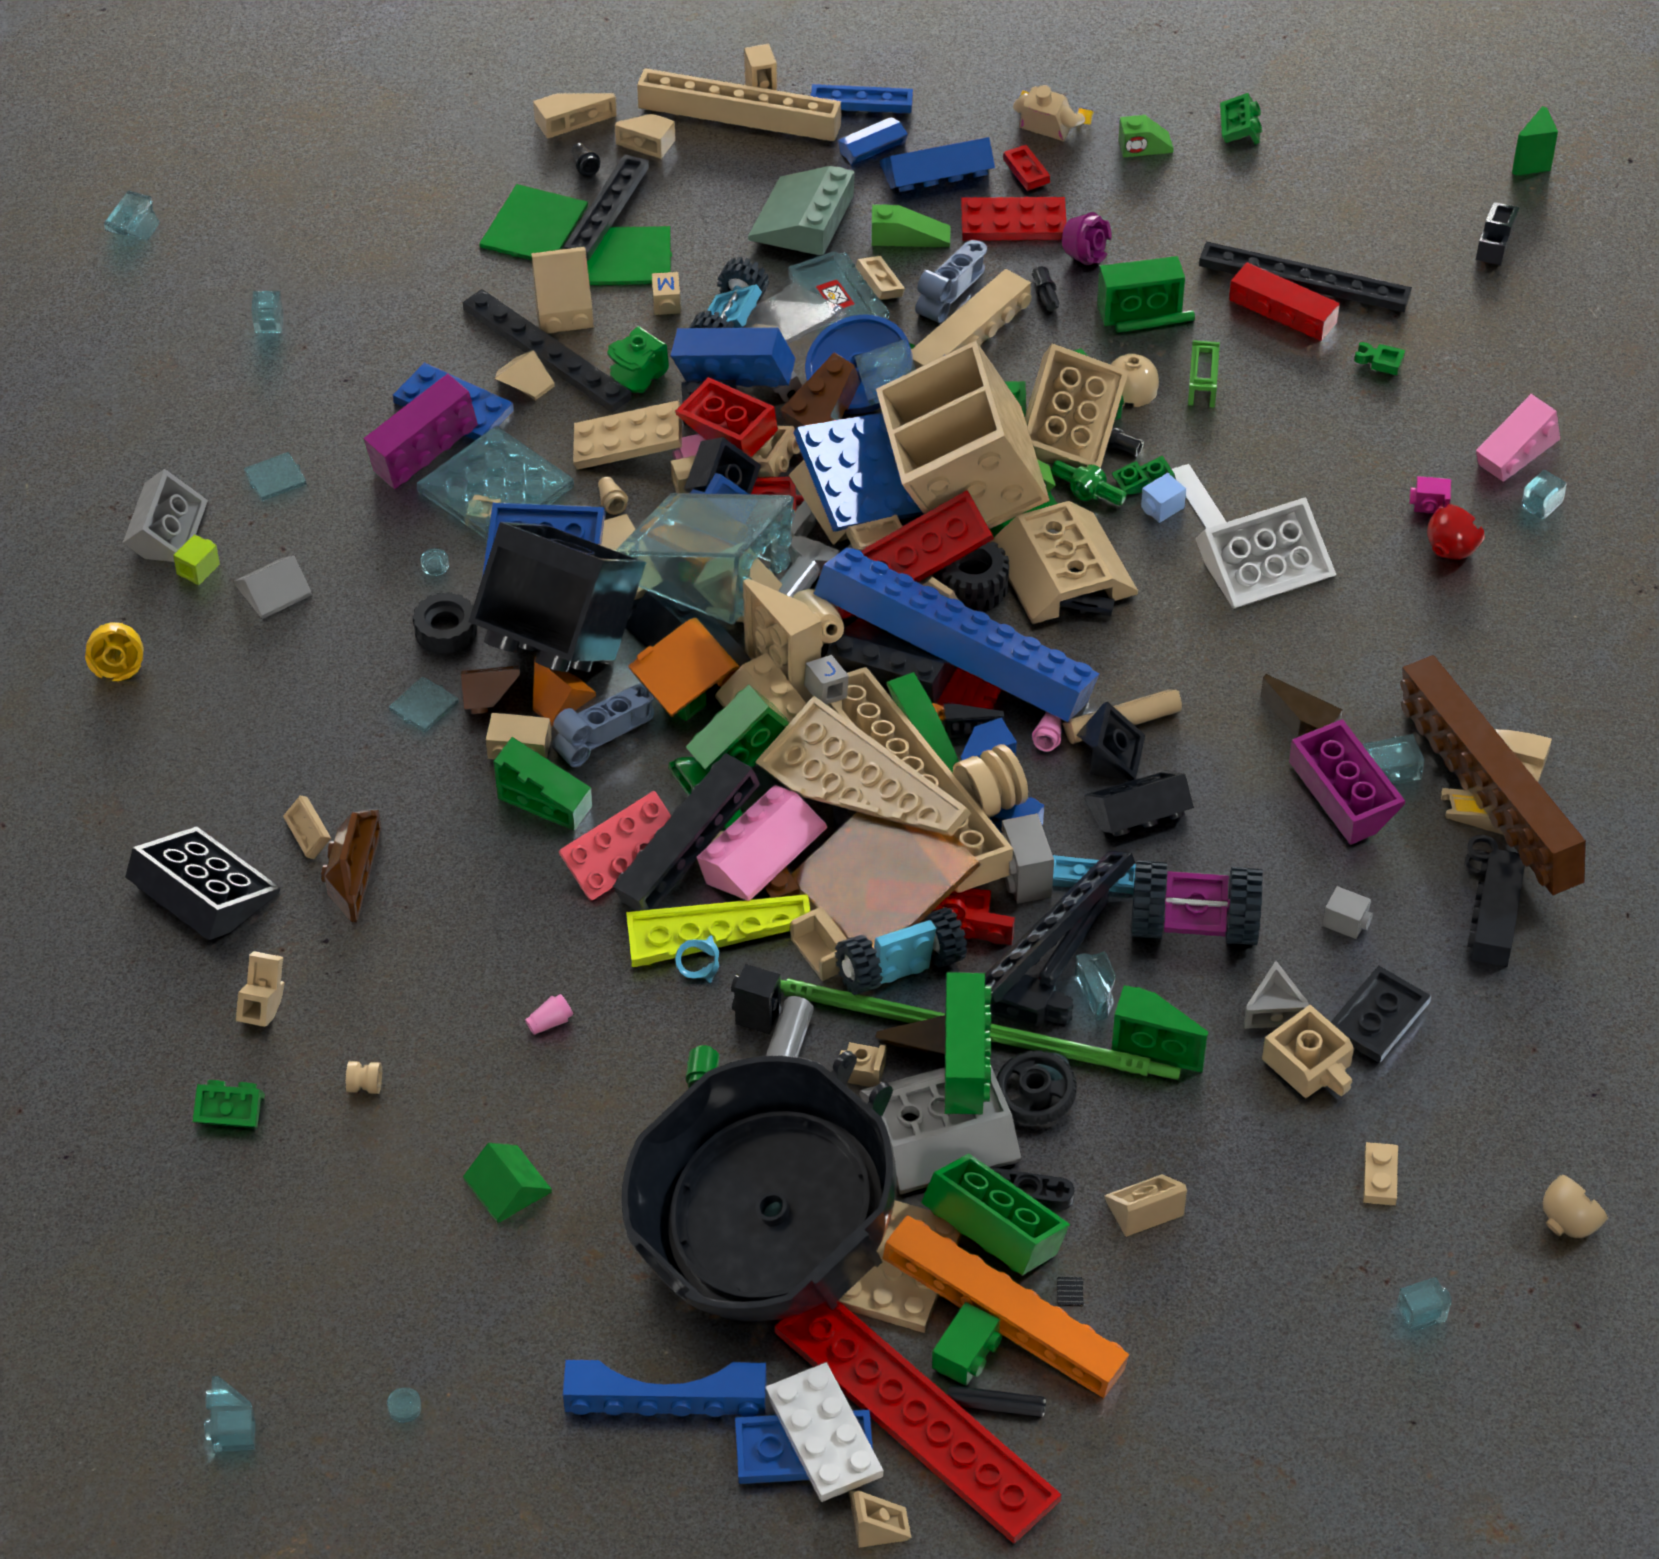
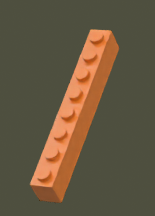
[882,1215,1129,1399]

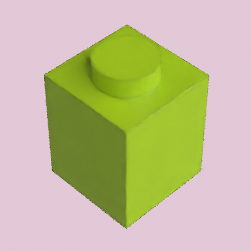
[173,534,220,585]

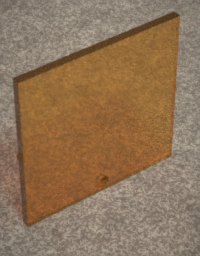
[791,812,981,948]

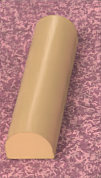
[1063,690,1182,744]

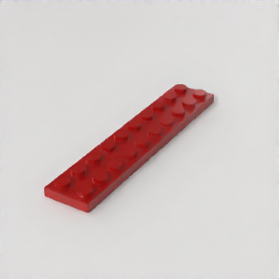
[775,1301,1062,1544]

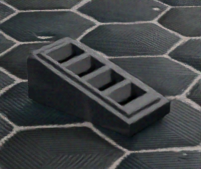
[943,704,1004,738]

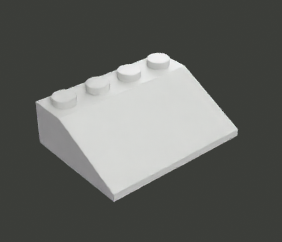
[1196,497,1336,609]

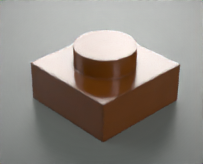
[762,867,799,898]

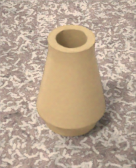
[598,477,628,515]

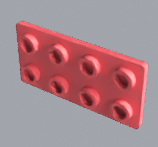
[559,791,671,901]

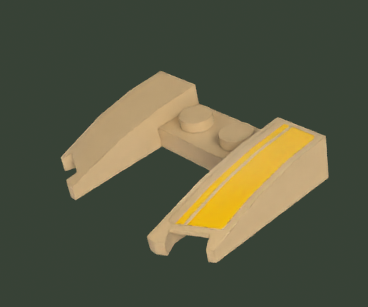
[1441,729,1552,835]

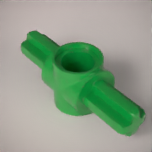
[1051,460,1127,505]

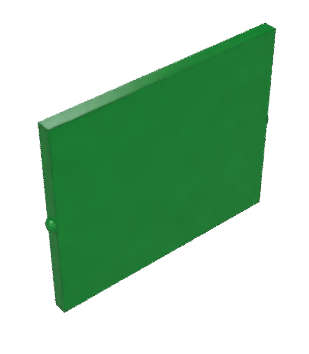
[479,184,588,260]
[587,226,672,285]

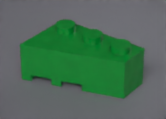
[494,737,592,831]

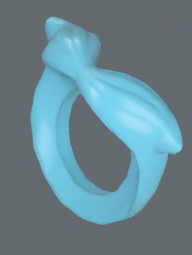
[675,935,719,983]

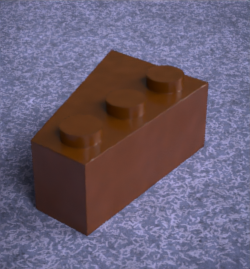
[780,352,860,429]

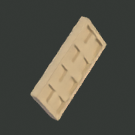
[573,400,682,470]

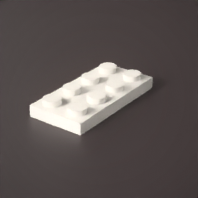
[765,1362,883,1502]

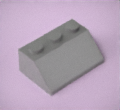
[123,469,208,562]

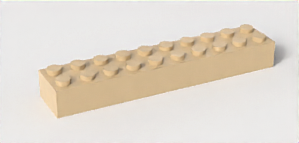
[827,667,1013,893]

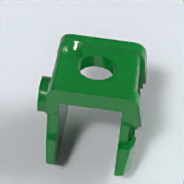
[607,326,669,393]

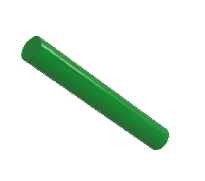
[1115,310,1195,333]

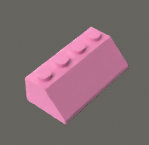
[697,785,827,901]

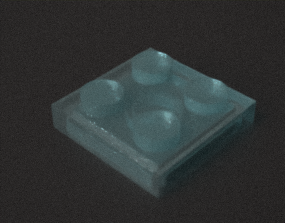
[854,339,916,406]

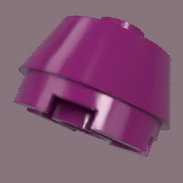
[1062,212,1112,265]

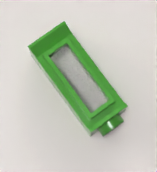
[1188,340,1220,407]

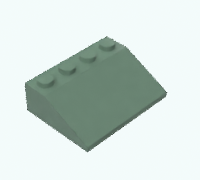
[748,166,855,256]

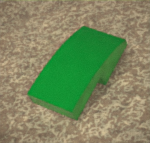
[1112,455,1176,494]

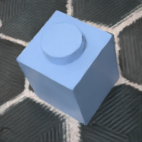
[1141,473,1186,523]

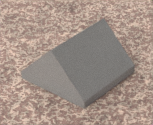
[234,555,312,619]

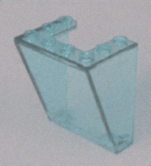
[616,493,795,625]

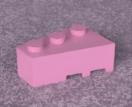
[1476,394,1560,482]

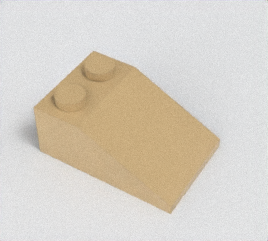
[531,247,594,334]

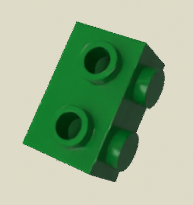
[932,1302,1002,1386]

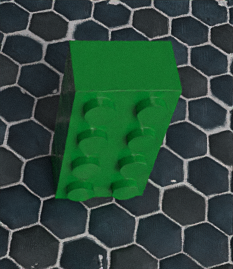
[945,972,991,1115]
[921,1153,1070,1275]

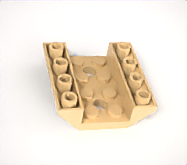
[990,501,1138,624]

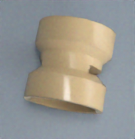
[346,1061,382,1094]

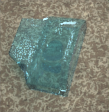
[104,190,160,240]
[1075,951,1116,1021]

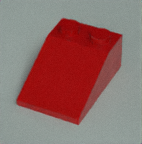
[675,377,778,458]

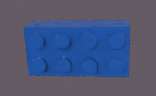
[670,327,796,387]

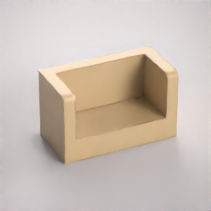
[790,906,847,981]

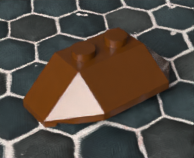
[321,809,382,922]

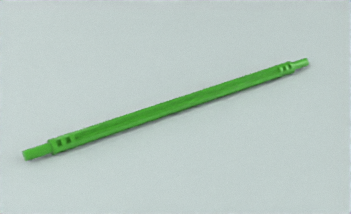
[781,978,1181,1080]

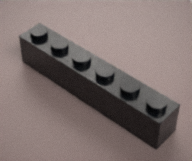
[613,753,760,911]

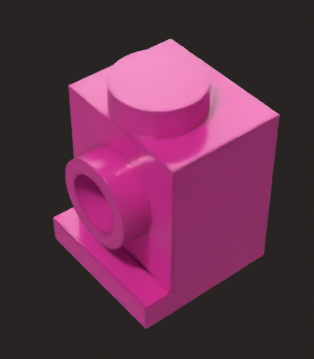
[1409,476,1451,513]

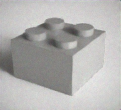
[1001,813,1054,904]

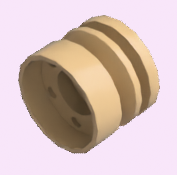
[953,744,1029,818]

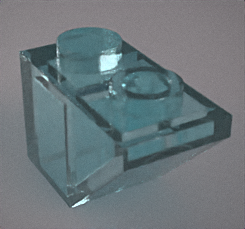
[205,1376,256,1452]

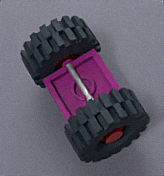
[1131,860,1263,945]

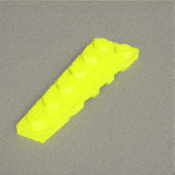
[626,894,810,967]

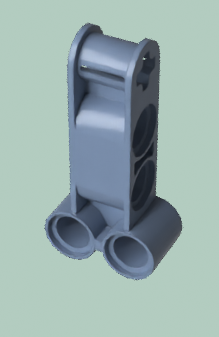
[915,240,987,323]
[552,683,655,768]

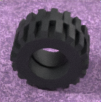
[938,542,1009,612]

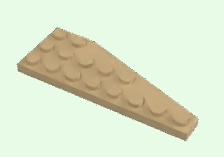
[756,696,971,836]

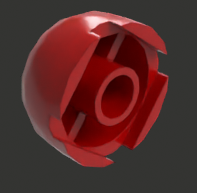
[1427,504,1485,560]

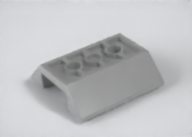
[860,1067,1021,1194]

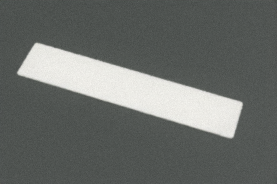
[1172,464,1226,529]

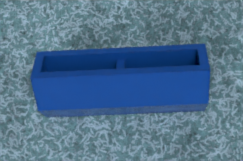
[838,117,908,166]

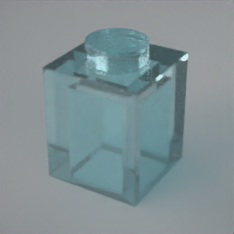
[251,291,284,333]
[1521,470,1567,520]
[1397,1277,1452,1332]

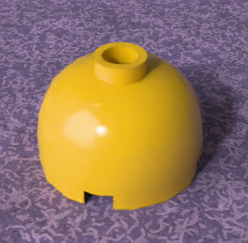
[85,622,144,681]

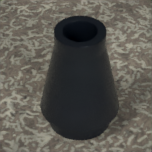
[571,143,600,176]

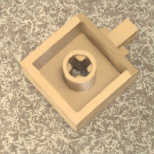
[1262,1005,1354,1098]

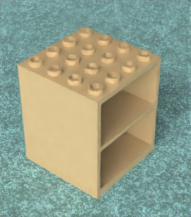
[876,340,1050,529]

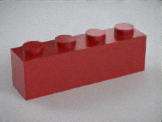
[1229,262,1340,341]

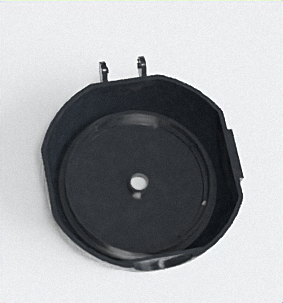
[621,1051,896,1321]

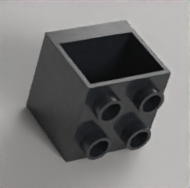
[468,522,646,672]

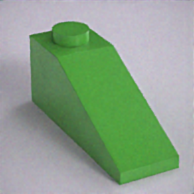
[872,204,950,247]

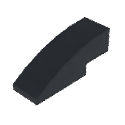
[1475,202,1520,265]

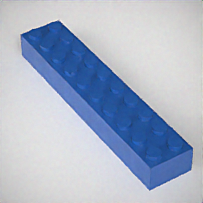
[814,547,1100,722]

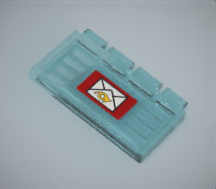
[788,251,890,328]

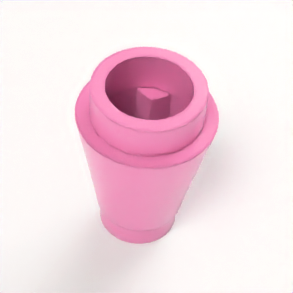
[1032,712,1061,752]
[525,994,573,1035]

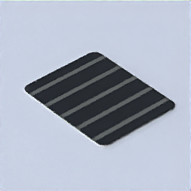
[1057,1277,1084,1305]

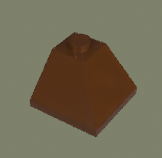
[461,665,520,714]

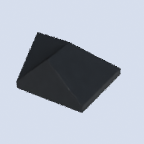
[1077,701,1145,781]

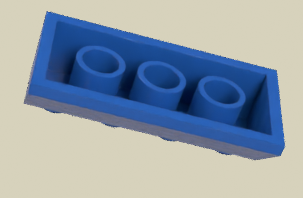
[880,137,995,192]

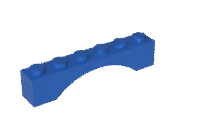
[563,1360,767,1417]

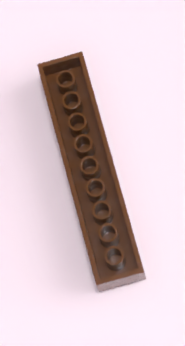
[1400,655,1586,896]

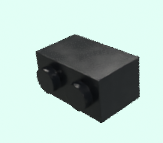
[731,964,781,1035]

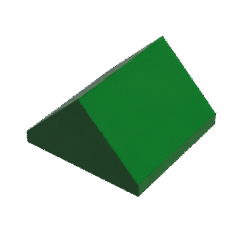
[1511,106,1558,175]
[463,1143,552,1224]

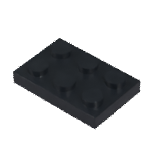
[1331,965,1431,1063]

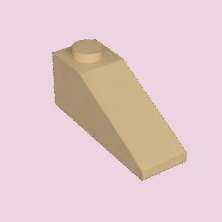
[533,93,617,139]

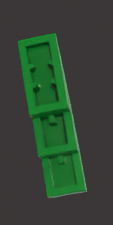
[886,672,959,773]

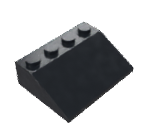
[826,617,957,704]
[125,827,280,940]

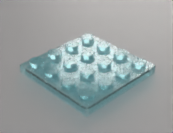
[417,426,574,540]

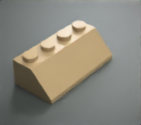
[715,653,807,722]

